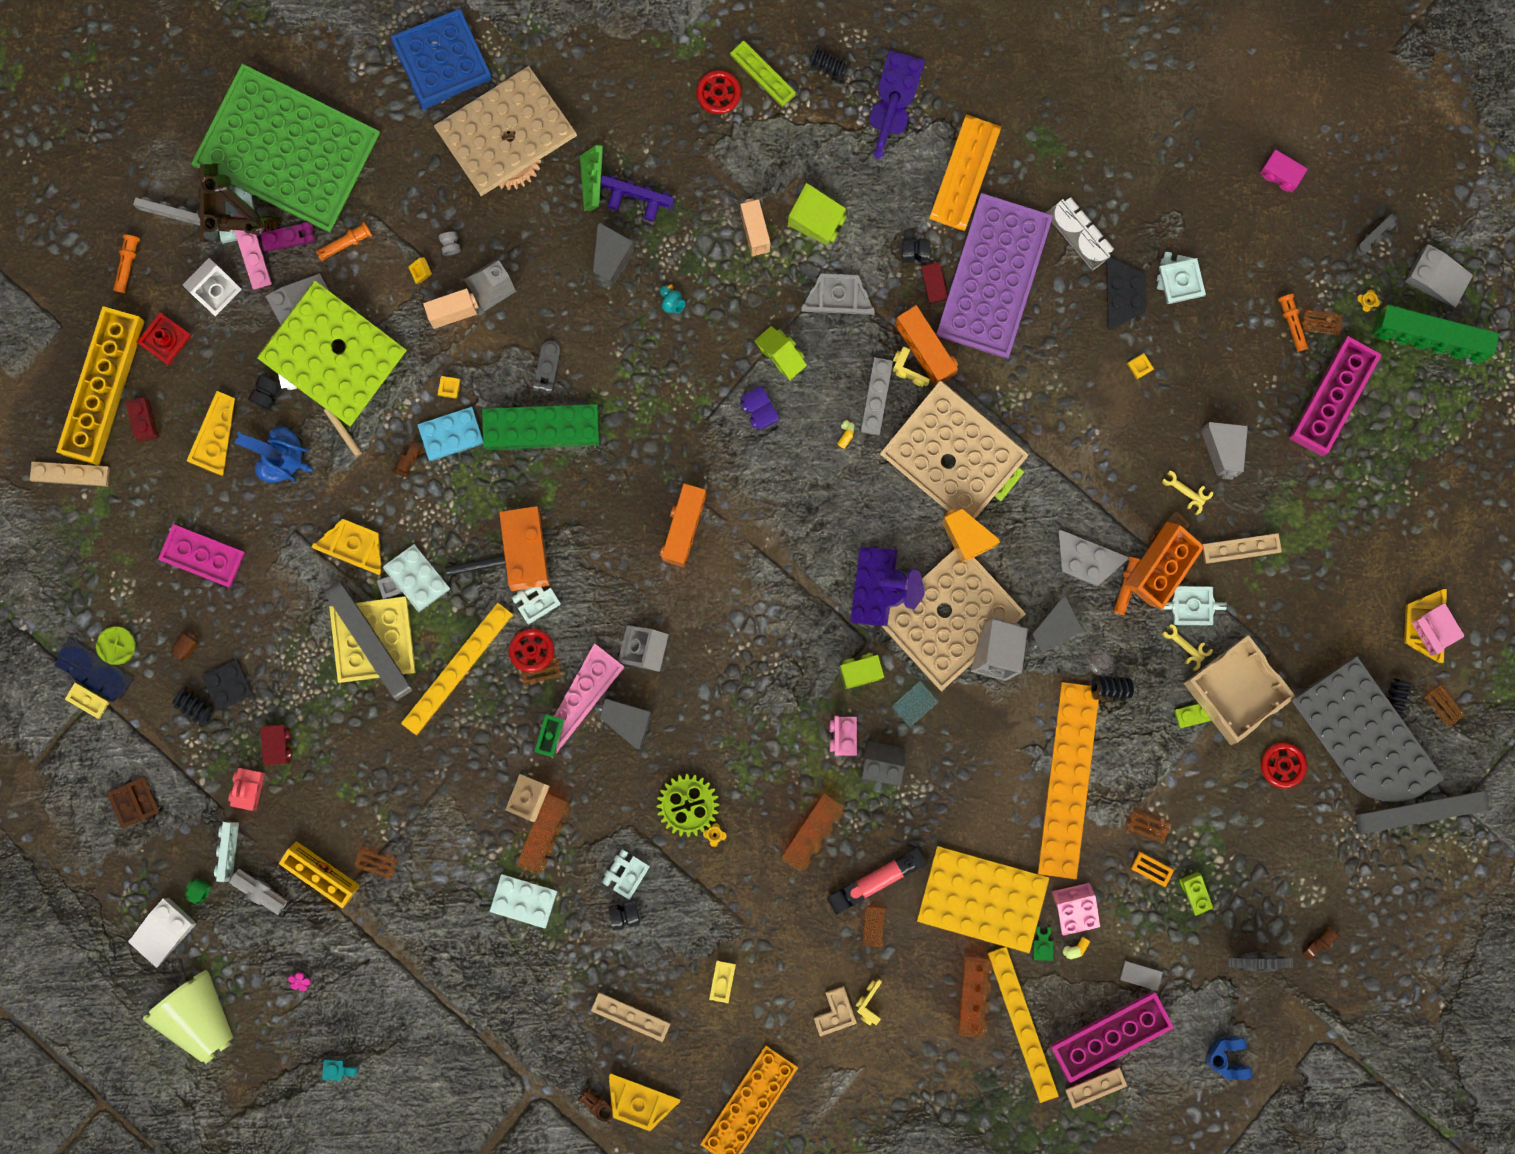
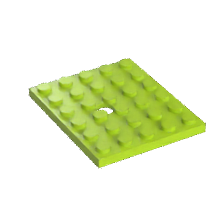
[256,280,407,427]

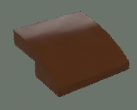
[107,777,159,829]

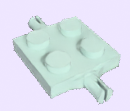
[1160,586,1227,626]

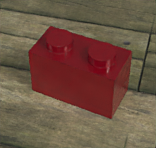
[125,397,159,442]
[260,725,292,766]

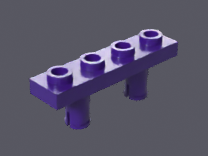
[600,175,675,222]

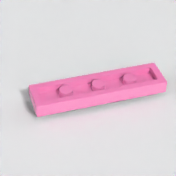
[231,213,272,290]

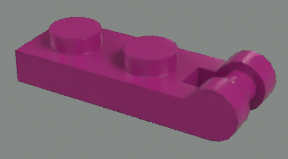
[260,222,316,253]

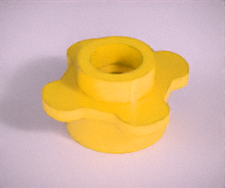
[1357,290,1380,312]
[703,823,727,847]

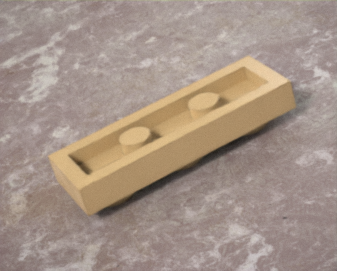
[1065,1067,1127,1109]

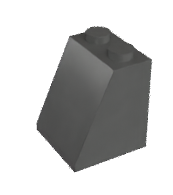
[593,223,634,289]
[1027,596,1083,654]
[598,699,652,750]
[860,741,905,786]

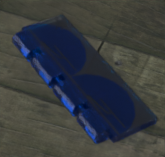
[55,637,134,702]

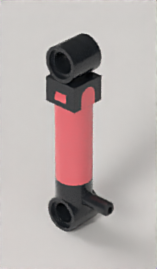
[827,846,929,915]

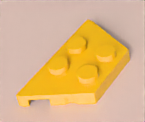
[311,519,382,576]
[1404,589,1447,663]
[609,1074,680,1131]

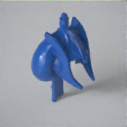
[235,426,313,483]

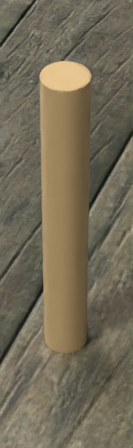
[324,409,362,457]

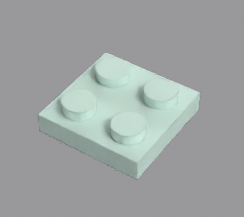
[1159,258,1206,304]

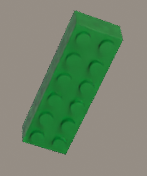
[1372,305,1499,364]
[482,404,600,450]

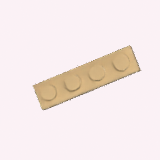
[30,462,110,487]
[1203,533,1282,564]
[591,992,671,1042]

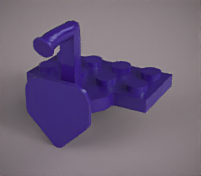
[850,547,925,626]

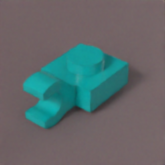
[322,1059,358,1081]

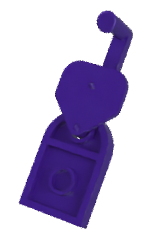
[869,50,925,159]

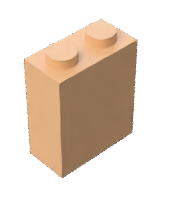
[740,199,770,256]
[423,289,479,329]

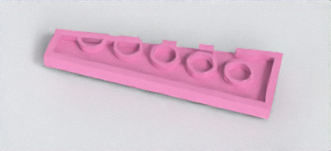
[552,644,625,758]

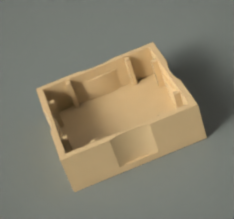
[1184,635,1295,745]

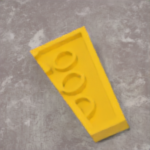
[187,391,235,476]

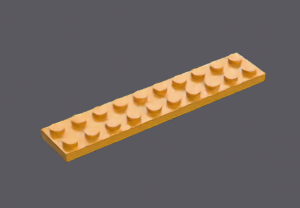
[1037,682,1099,879]

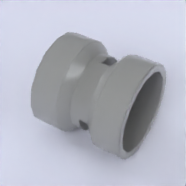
[438,231,461,256]

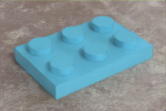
[417,407,483,461]

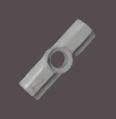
[229,869,288,915]

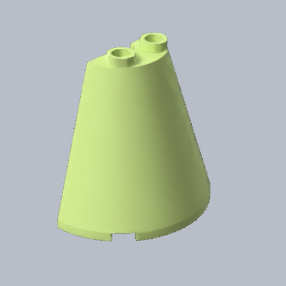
[143,970,233,1064]

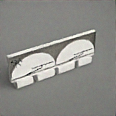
[1046,197,1114,271]

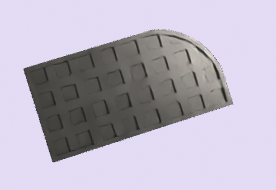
[1291,655,1444,802]

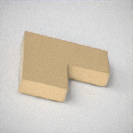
[813,986,857,1036]

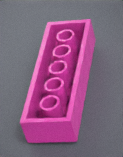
[1289,336,1381,457]
[1049,991,1174,1083]

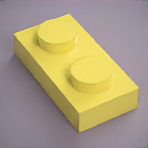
[65,683,110,719]
[709,960,736,1003]

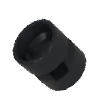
[902,238,930,263]
[248,375,281,410]
[608,901,640,931]

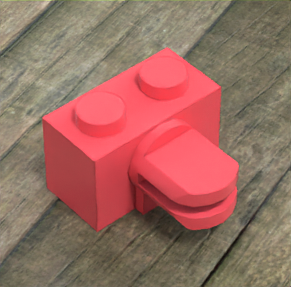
[228,768,265,811]

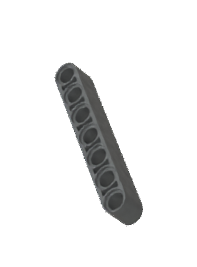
[323,580,413,701]
[1355,790,1490,834]

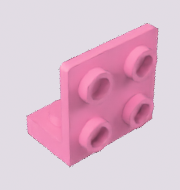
[1411,604,1464,656]
[830,716,857,756]
[1052,883,1100,935]

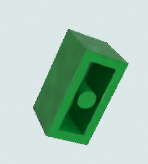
[534,714,566,758]

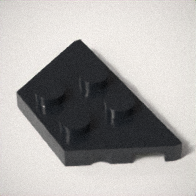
[1106,257,1146,330]

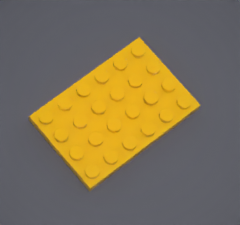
[917,846,1049,953]

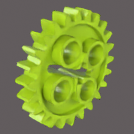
[656,774,719,837]

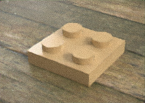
[505,774,549,822]

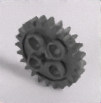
[1228,952,1293,972]

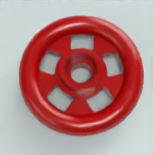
[696,70,741,114]
[509,628,554,673]
[1261,742,1307,789]

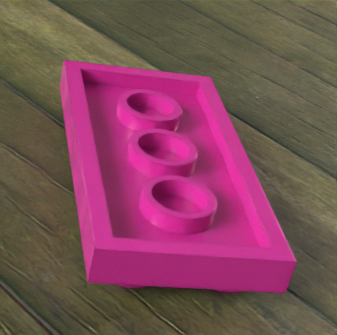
[158,524,245,588]

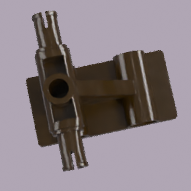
[198,163,281,242]

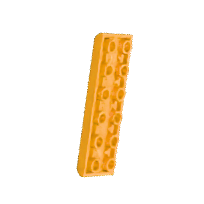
[929,114,1002,231]
[700,1046,798,1154]

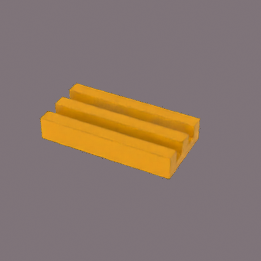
[1130,852,1174,887]

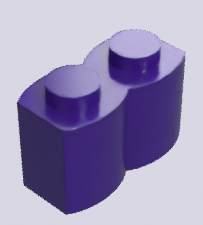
[740,386,779,432]

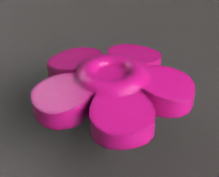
[288,972,311,991]

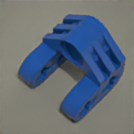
[1205,1035,1253,1080]

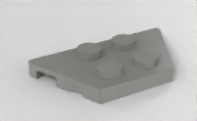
[801,274,875,315]
[1058,530,1128,586]

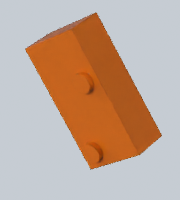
[895,305,958,387]
[660,484,706,568]
[499,506,550,591]
[1125,522,1205,609]

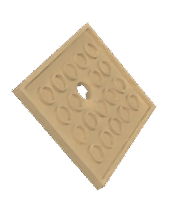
[434,66,577,196]
[880,380,1029,519]
[881,549,1026,691]

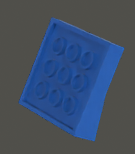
[391,9,491,111]

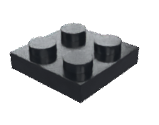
[201,660,254,711]

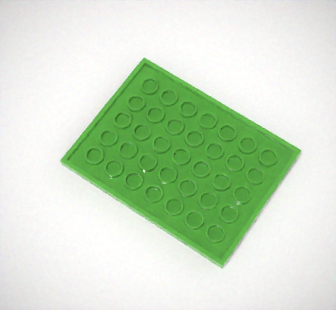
[191,64,380,233]

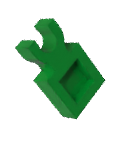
[1033,926,1053,961]

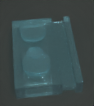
[892,681,939,727]

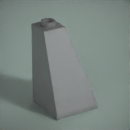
[464,260,516,311]

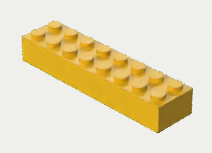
[56,306,145,466]

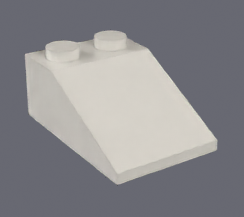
[128,898,197,968]

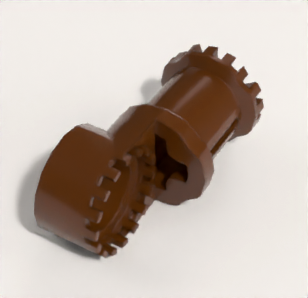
[392,440,423,478]
[1302,925,1341,960]
[577,1087,613,1122]

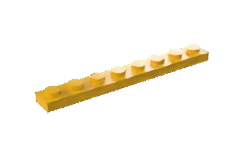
[401,603,513,735]
[987,947,1059,1103]

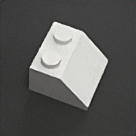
[183,258,242,316]

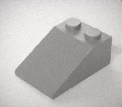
[1405,244,1473,308]
[266,274,329,324]

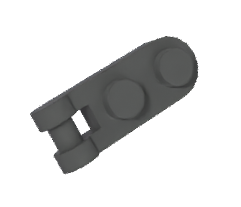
[1355,213,1398,257]
[533,341,560,394]

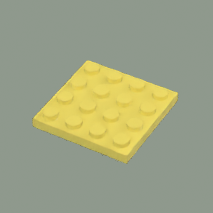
[329,597,416,683]

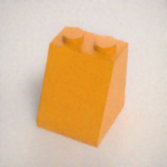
[942,508,1000,563]

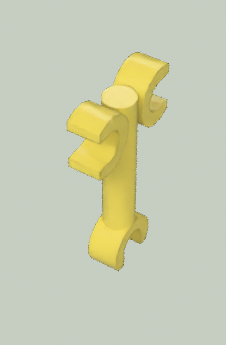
[1162,471,1213,515]
[1162,624,1213,671]

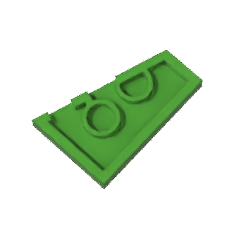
[580,145,603,211]

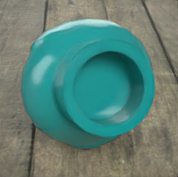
[660,284,685,314]

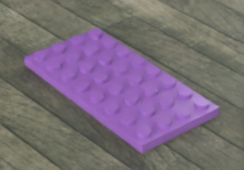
[936,193,1053,359]

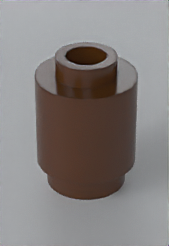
[170,631,198,661]

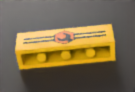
[279,841,360,908]

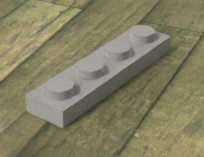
[133,197,200,226]
[861,357,893,436]

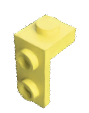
[893,347,930,387]
[855,978,882,1025]

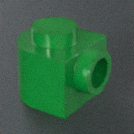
[186,878,211,904]

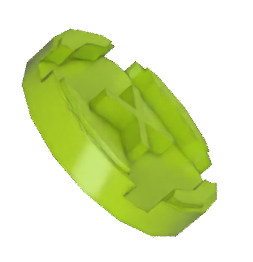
[96,626,136,665]

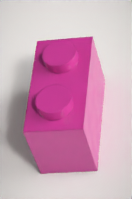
[1260,149,1308,192]

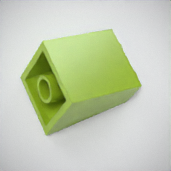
[788,183,847,246]

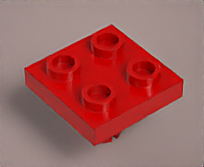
[137,312,192,366]

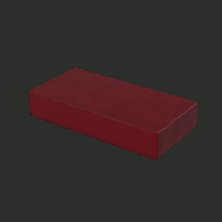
[921,262,948,304]

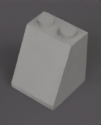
[1201,422,1248,480]
[971,618,1028,681]

